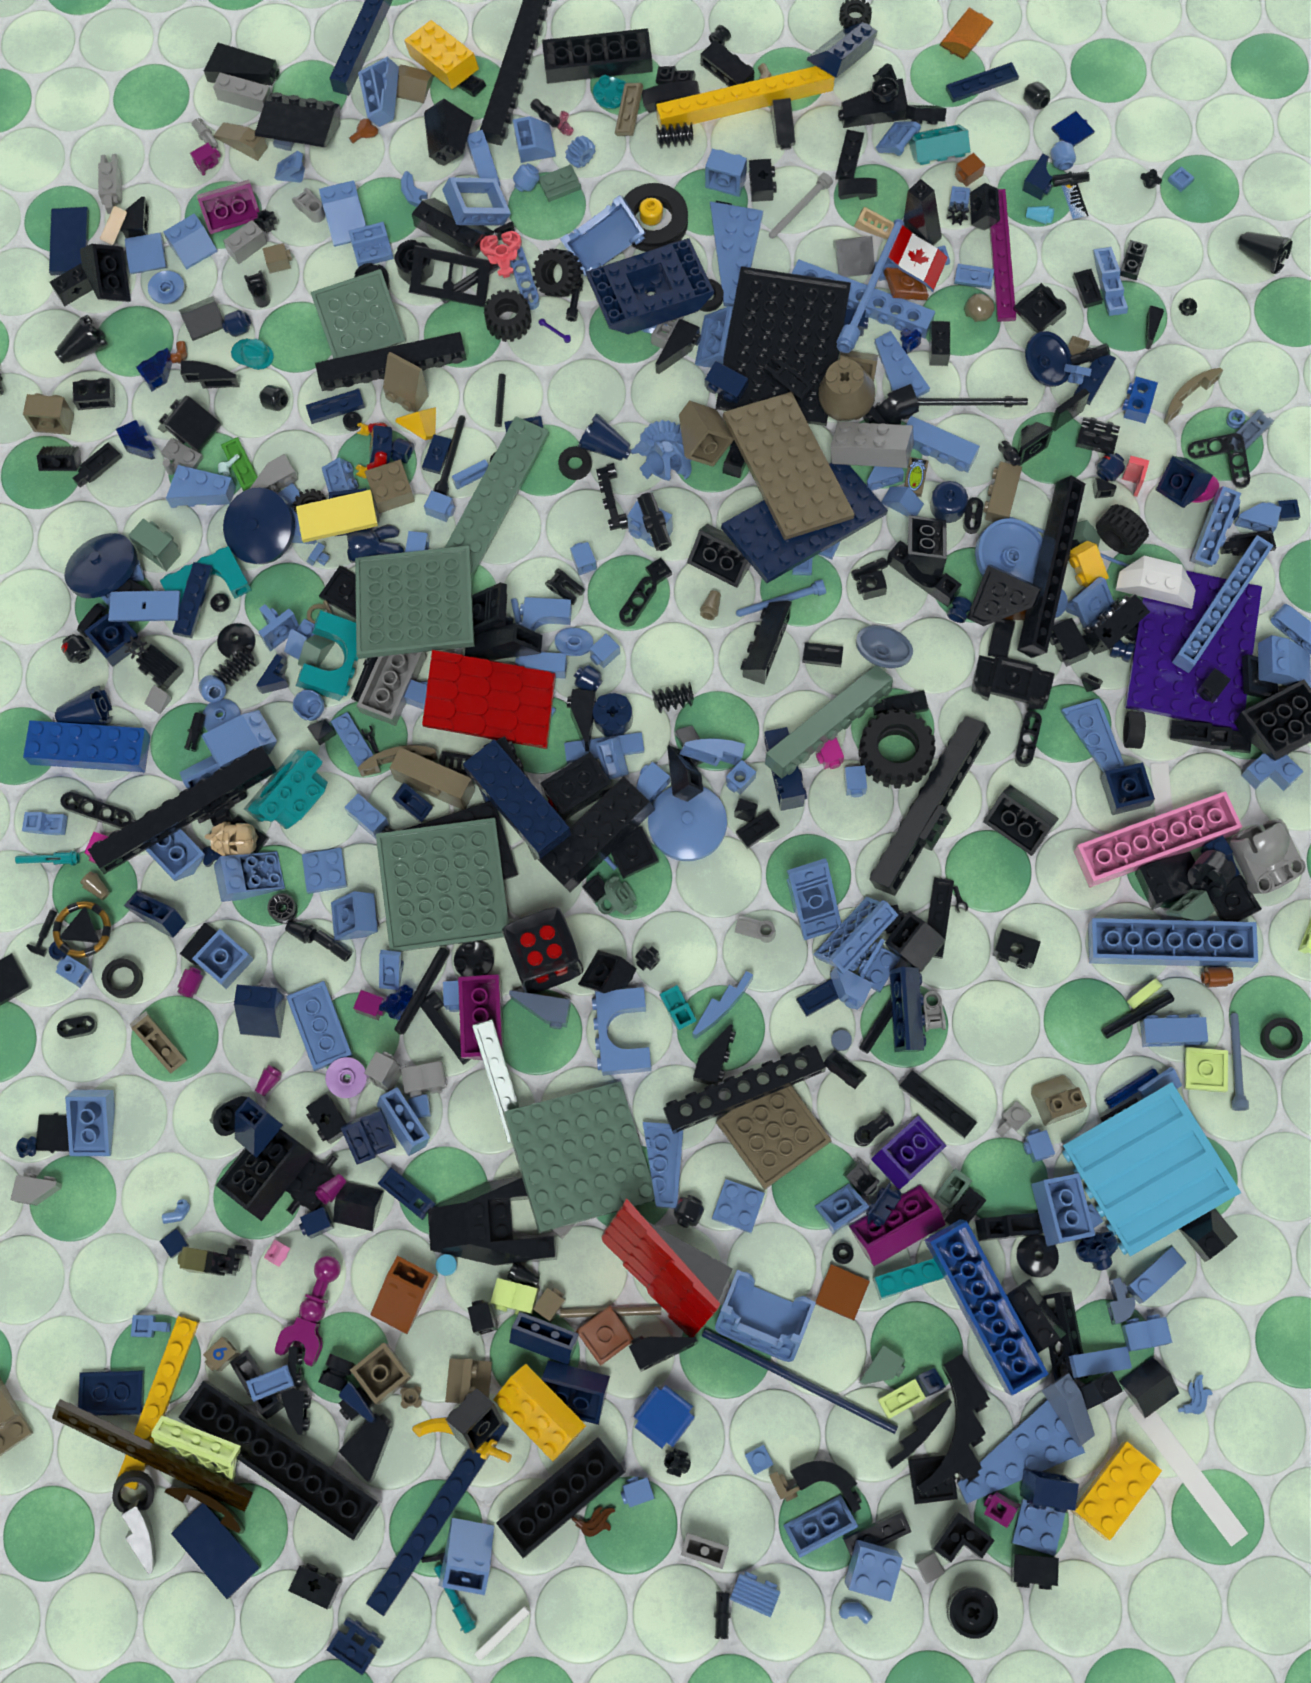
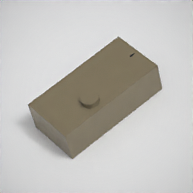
[389,747,475,810]

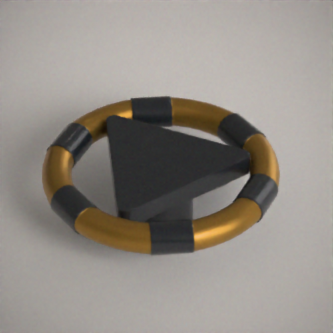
[52,901,111,958]

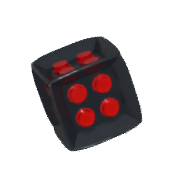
[502,907,583,994]

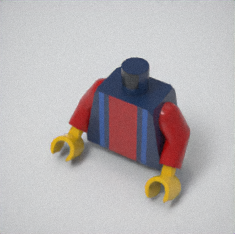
[355,422,392,479]

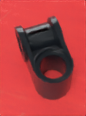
[244,270,271,308]

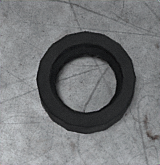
[1123,711,1146,749]
[101,958,143,999]
[1260,1018,1303,1058]
[112,1470,155,1512]

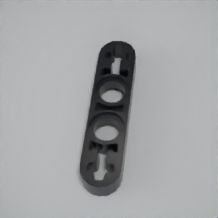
[60,792,134,829]

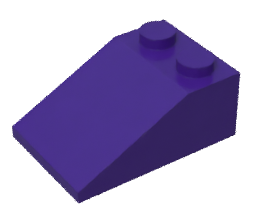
[871,1115,946,1190]

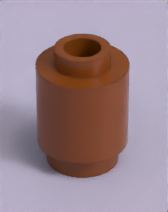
[1201,966,1233,988]

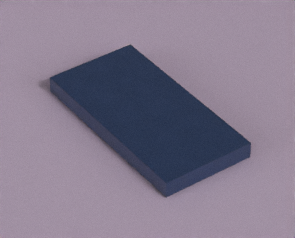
[49,207,89,275]
[171,1503,261,1599]

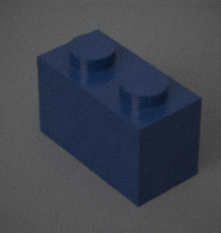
[704,361,748,403]

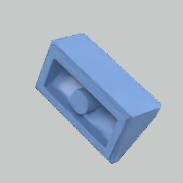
[595,737,629,780]

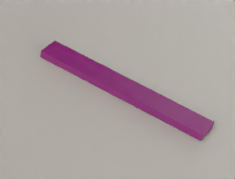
[989,189,1016,322]

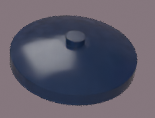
[223,488,295,565]
[64,533,137,598]

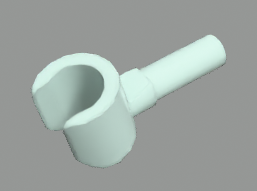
[218,454,240,476]

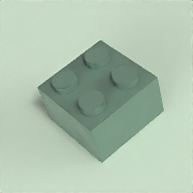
[128,518,181,572]

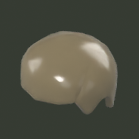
[964,293,995,322]

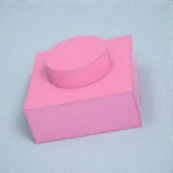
[264,1240,290,1267]

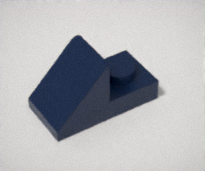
[256,654,289,694]
[392,783,433,822]

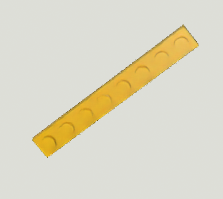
[116,1316,199,1490]

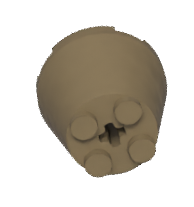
[819,357,875,421]

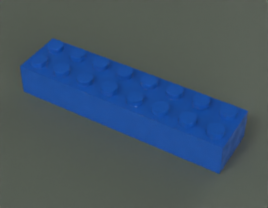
[924,1219,1049,1396]

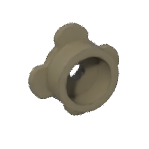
[400,1386,422,1409]

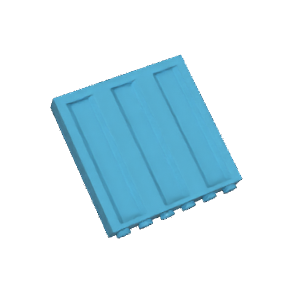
[1062,1082,1241,1257]

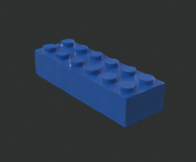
[23,720,151,773]

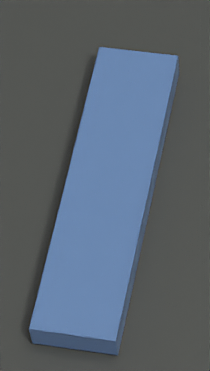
[564,732,644,763]

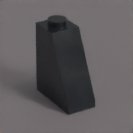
[770,98,795,150]
[1079,1372,1123,1410]
[338,1413,393,1483]

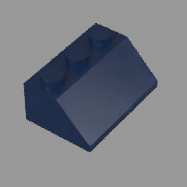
[542,1360,610,1425]

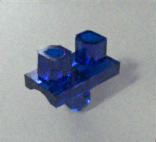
[379,984,414,1020]

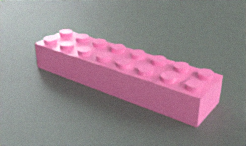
[1074,791,1242,888]

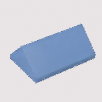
[695,306,733,368]
[146,829,205,881]
[783,1495,858,1558]

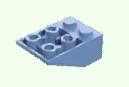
[214,851,285,902]
[438,1518,494,1595]

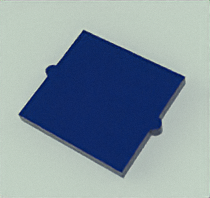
[1051,111,1095,147]

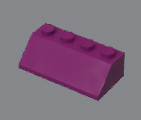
[458,974,504,1061]
[849,1185,946,1266]

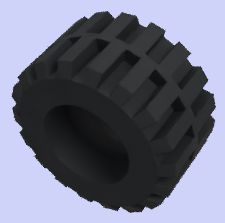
[532,249,583,297]
[484,290,532,342]
[1096,504,1149,555]

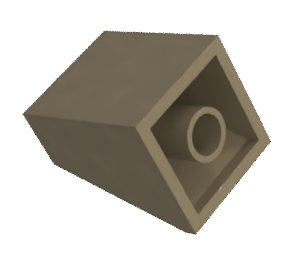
[679,400,734,467]

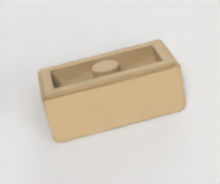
[100,206,127,245]

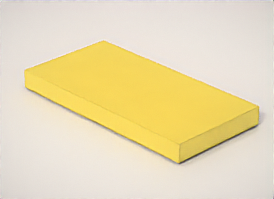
[296,490,378,543]

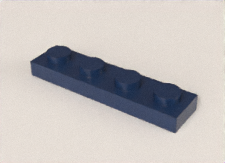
[172,562,213,638]

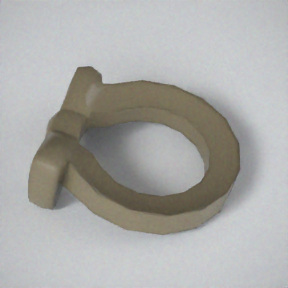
[307,600,332,624]

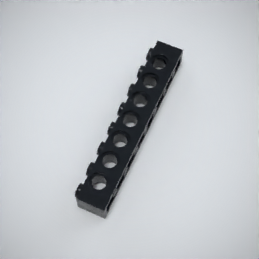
[663,1045,826,1134]

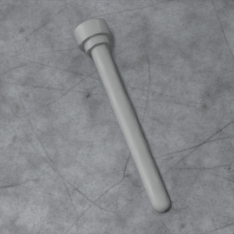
[769,173,833,239]

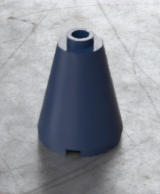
[578,413,632,461]
[55,686,112,725]

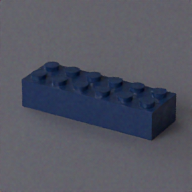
[463,739,571,859]

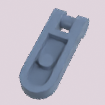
[1229,409,1274,452]

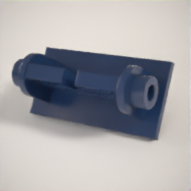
[866,1182,902,1227]

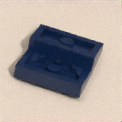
[341,1108,397,1165]

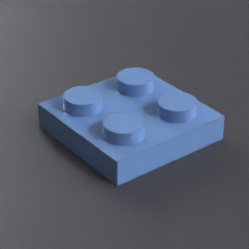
[302,848,347,894]
[712,1179,765,1233]
[1011,1499,1065,1556]

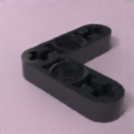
[1188,433,1250,489]

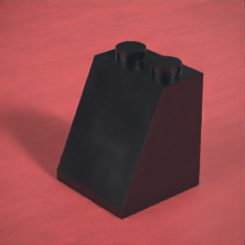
[424,98,473,166]

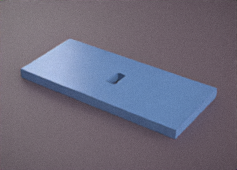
[108,591,180,622]

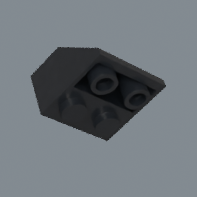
[885,911,946,972]

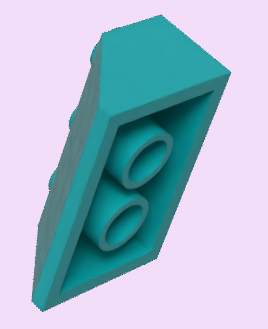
[908,124,970,165]

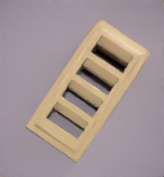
[854,207,894,240]

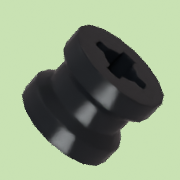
[709,25,731,45]

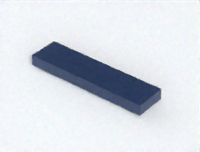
[946,62,1019,103]

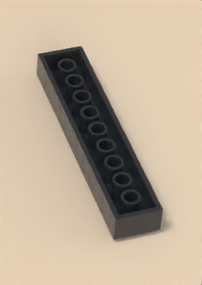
[178,1380,382,1541]

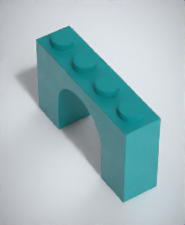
[160,546,252,617]
[295,610,358,701]

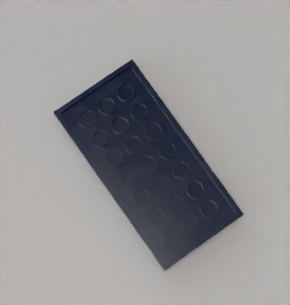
[721,462,888,584]

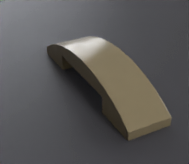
[1164,368,1223,425]
[358,745,438,777]

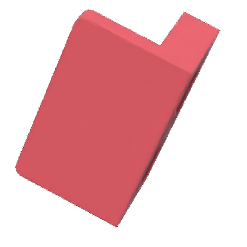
[1122,456,1150,497]

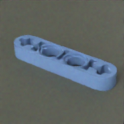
[510,247,539,310]

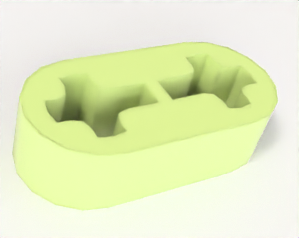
[1127,978,1163,1010]

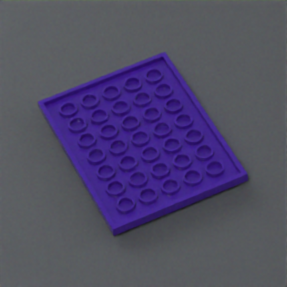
[1125,571,1262,731]

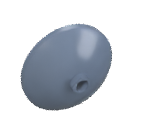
[856,625,913,668]

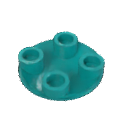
[593,75,626,109]

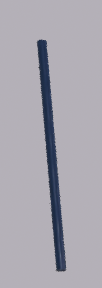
[702,1329,898,1434]

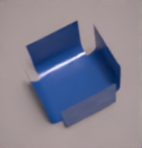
[633,1385,695,1449]

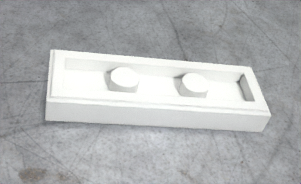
[474,1606,531,1660]

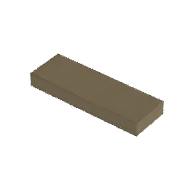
[615,83,643,136]

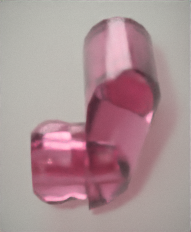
[557,111,574,136]

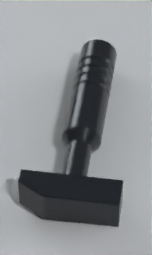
[26,910,57,957]

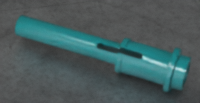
[15,850,80,866]
[434,1565,476,1634]

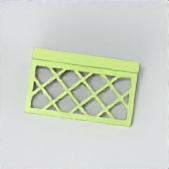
[151,1416,241,1483]

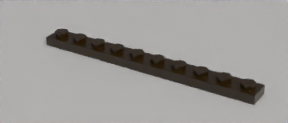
[52,1399,253,1512]

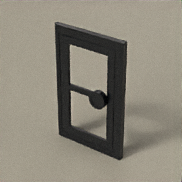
[409,245,491,307]

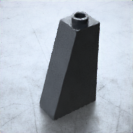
[203,42,280,86]
[838,78,908,128]
[903,179,942,246]
[465,623,543,660]

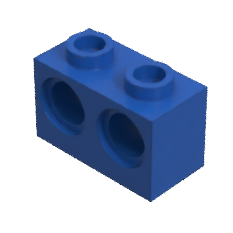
[1122,377,1158,424]

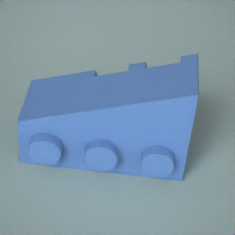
[358,57,399,127]
[166,465,236,508]

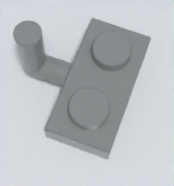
[161,438,204,475]

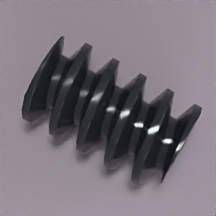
[656,122,693,148]
[213,646,257,687]
[652,682,694,713]

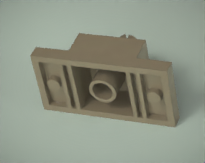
[0,1378,33,1456]

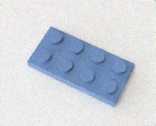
[286,981,353,1071]

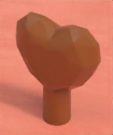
[349,118,378,143]

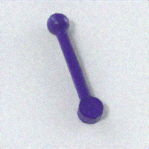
[539,318,571,343]

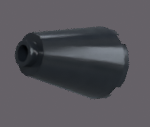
[1237,232,1293,274]

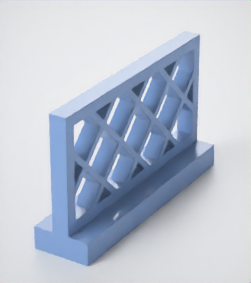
[813,897,898,974]

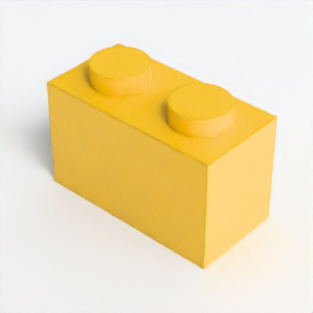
[1069,541,1109,588]

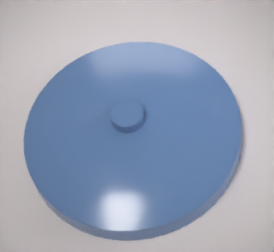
[975,518,1043,584]
[648,787,727,861]

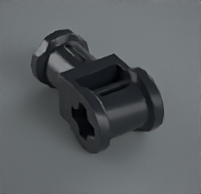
[854,1110,894,1147]

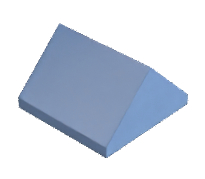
[815,1184,869,1234]

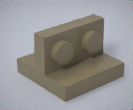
[445,1359,493,1404]

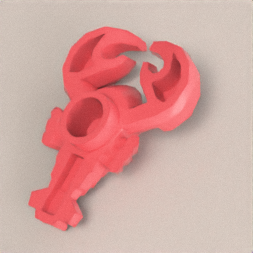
[480,231,522,278]

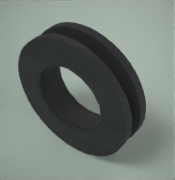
[624,183,688,252]

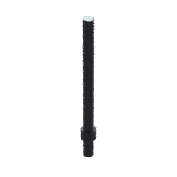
[917,396,1028,407]

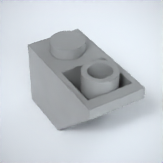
[10,1173,62,1206]

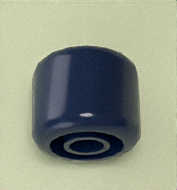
[930,481,968,523]

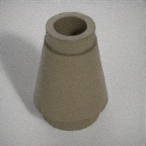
[700,590,721,620]
[80,871,110,900]

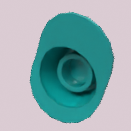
[231,339,274,370]

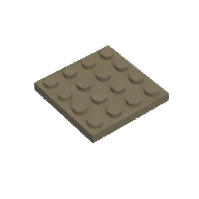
[716,1074,832,1190]

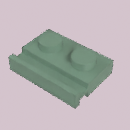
[538,165,582,202]

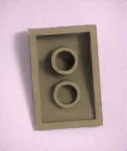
[383,352,429,412]

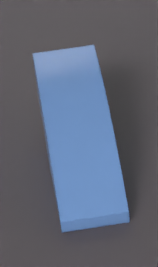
[680,739,745,766]

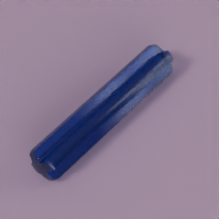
[1104,1069,1159,1108]

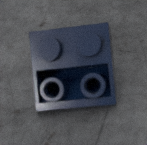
[235,1096,283,1158]

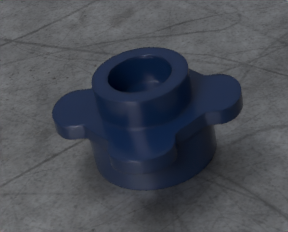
[16,1136,37,1158]

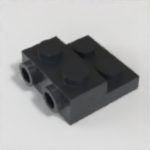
[1013,283,1067,333]

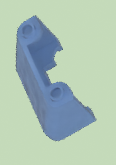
[560,195,646,277]
[715,1270,816,1362]

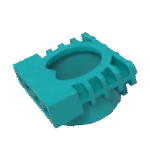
[244,749,328,829]

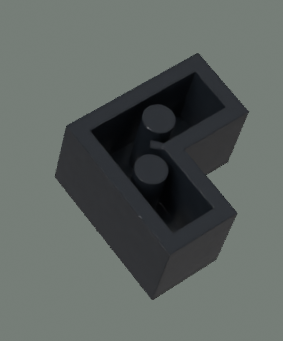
[931,1512,995,1563]

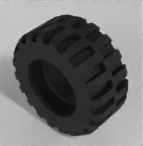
[859,709,936,789]

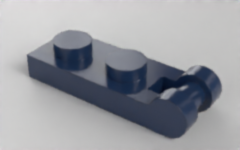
[377,1167,435,1220]

